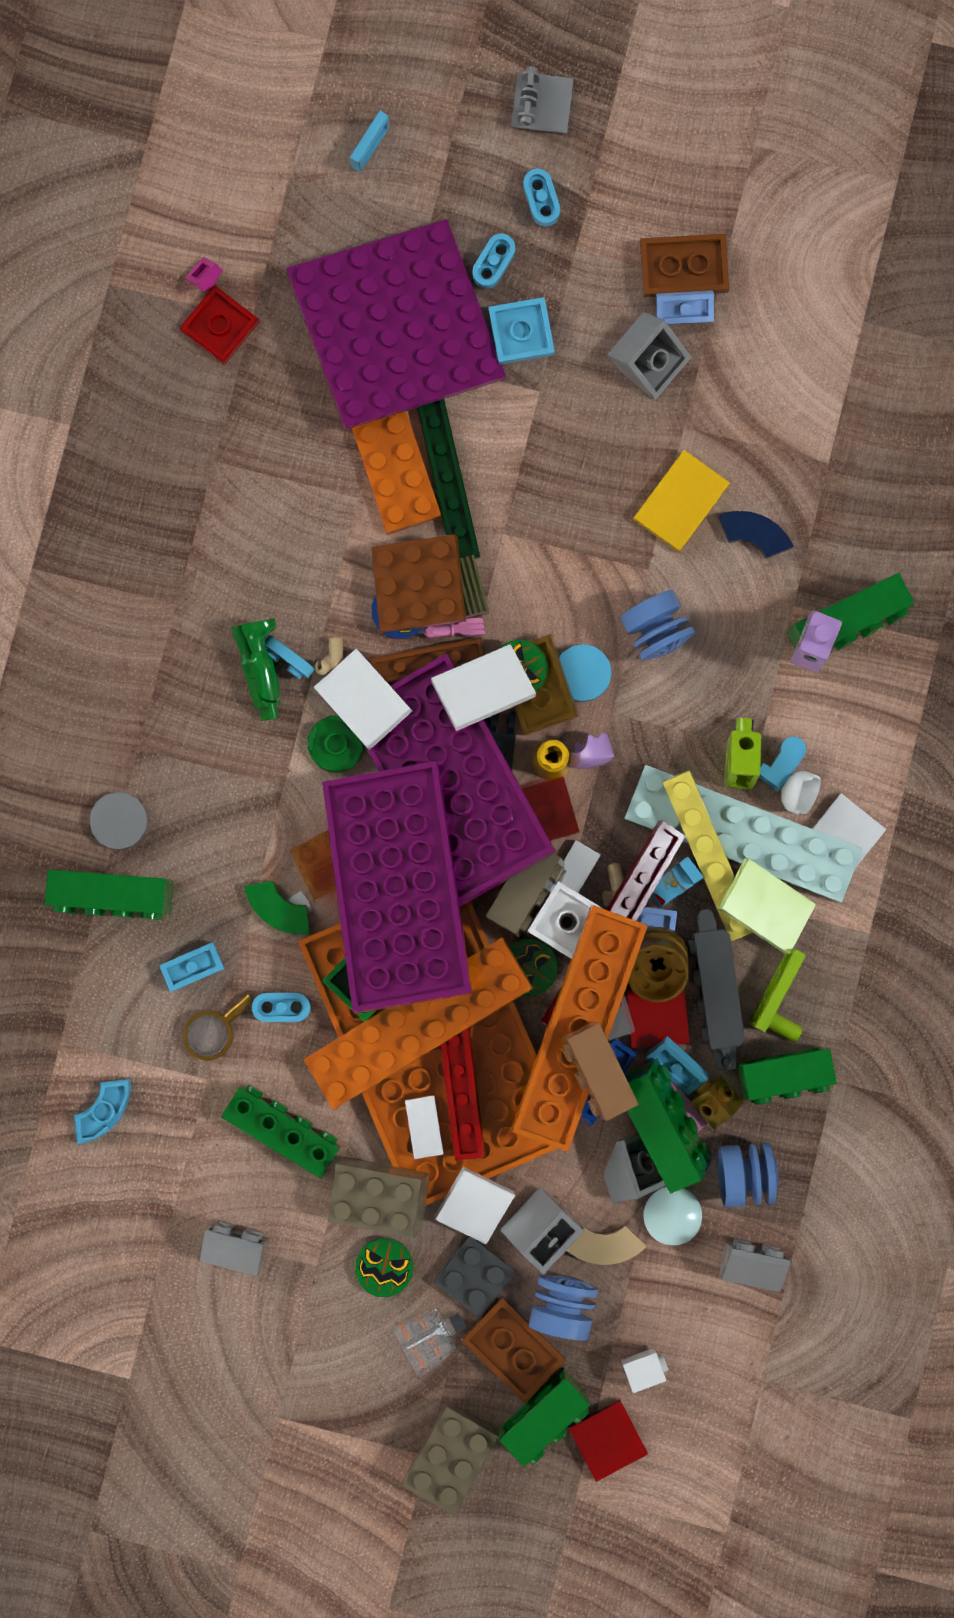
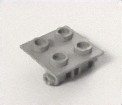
[511,66,574,134]

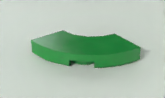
[244,881,311,934]

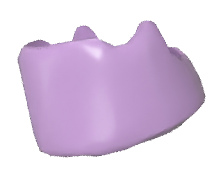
[569,732,615,769]

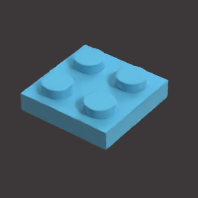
[488,297,555,364]

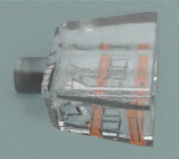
[392,1308,467,1379]

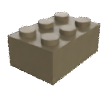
[485,853,567,939]
[328,1158,430,1238]
[403,1400,499,1516]

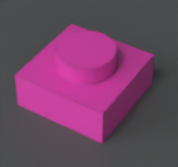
[185,257,223,292]

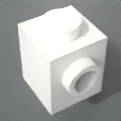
[621,1348,669,1393]

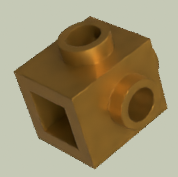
[691,1076,744,1130]

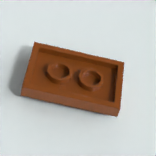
[640,233,729,297]
[461,1296,566,1403]

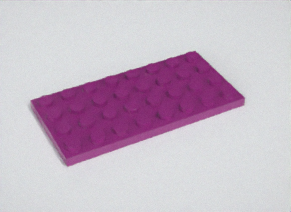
[366,653,556,906]
[322,761,472,1014]

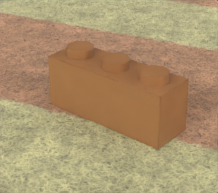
[561,1021,639,1121]

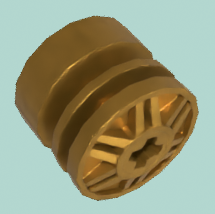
[628,927,688,1002]

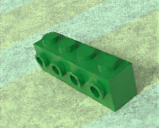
[221,1084,341,1179]

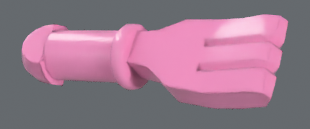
[423,618,485,639]

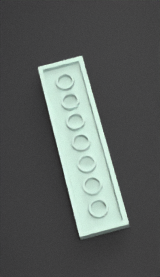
[624,765,863,903]

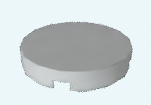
[89,792,149,850]

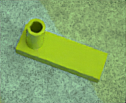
[748,949,806,1042]

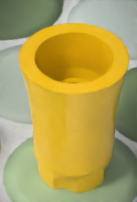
[531,740,570,780]

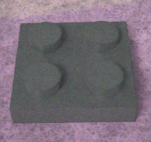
[434,1236,516,1319]

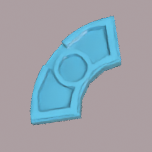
[74,1079,131,1144]

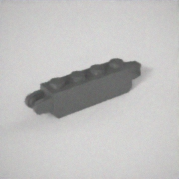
[688,908,745,1070]

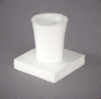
[527,881,601,959]

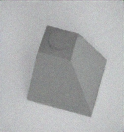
[604,1133,666,1203]

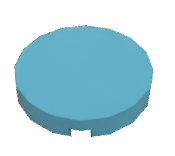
[559,644,612,702]

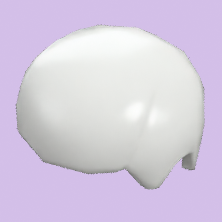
[781,771,821,815]

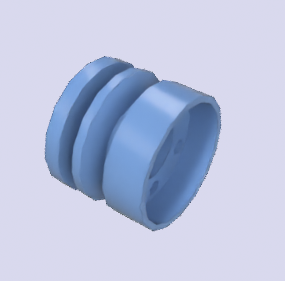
[620,589,696,661]
[718,1143,778,1208]
[529,1274,599,1341]

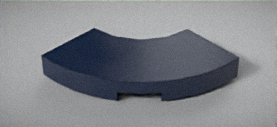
[718,511,794,559]

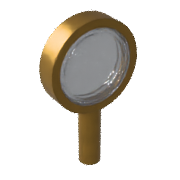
[183,993,254,1061]

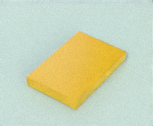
[633,450,730,553]

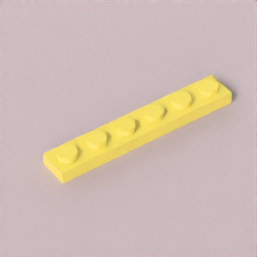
[663,770,753,941]

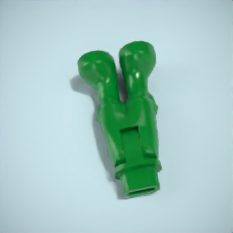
[231,618,280,721]

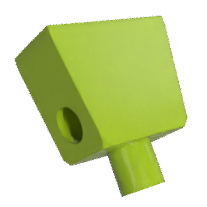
[724,718,761,790]

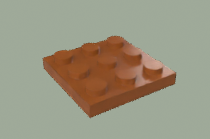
[371,534,466,634]

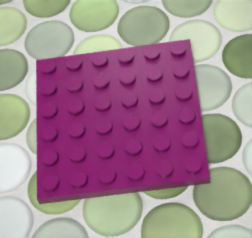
[286,219,506,430]

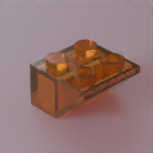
[290,830,336,901]

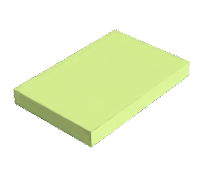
[718,859,816,954]

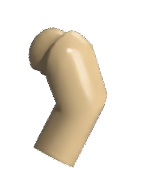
[314,638,344,677]
[602,863,624,907]

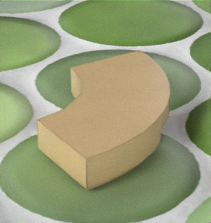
[566,1225,647,1265]

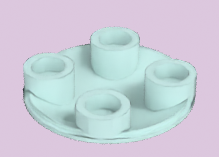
[643,1187,702,1245]

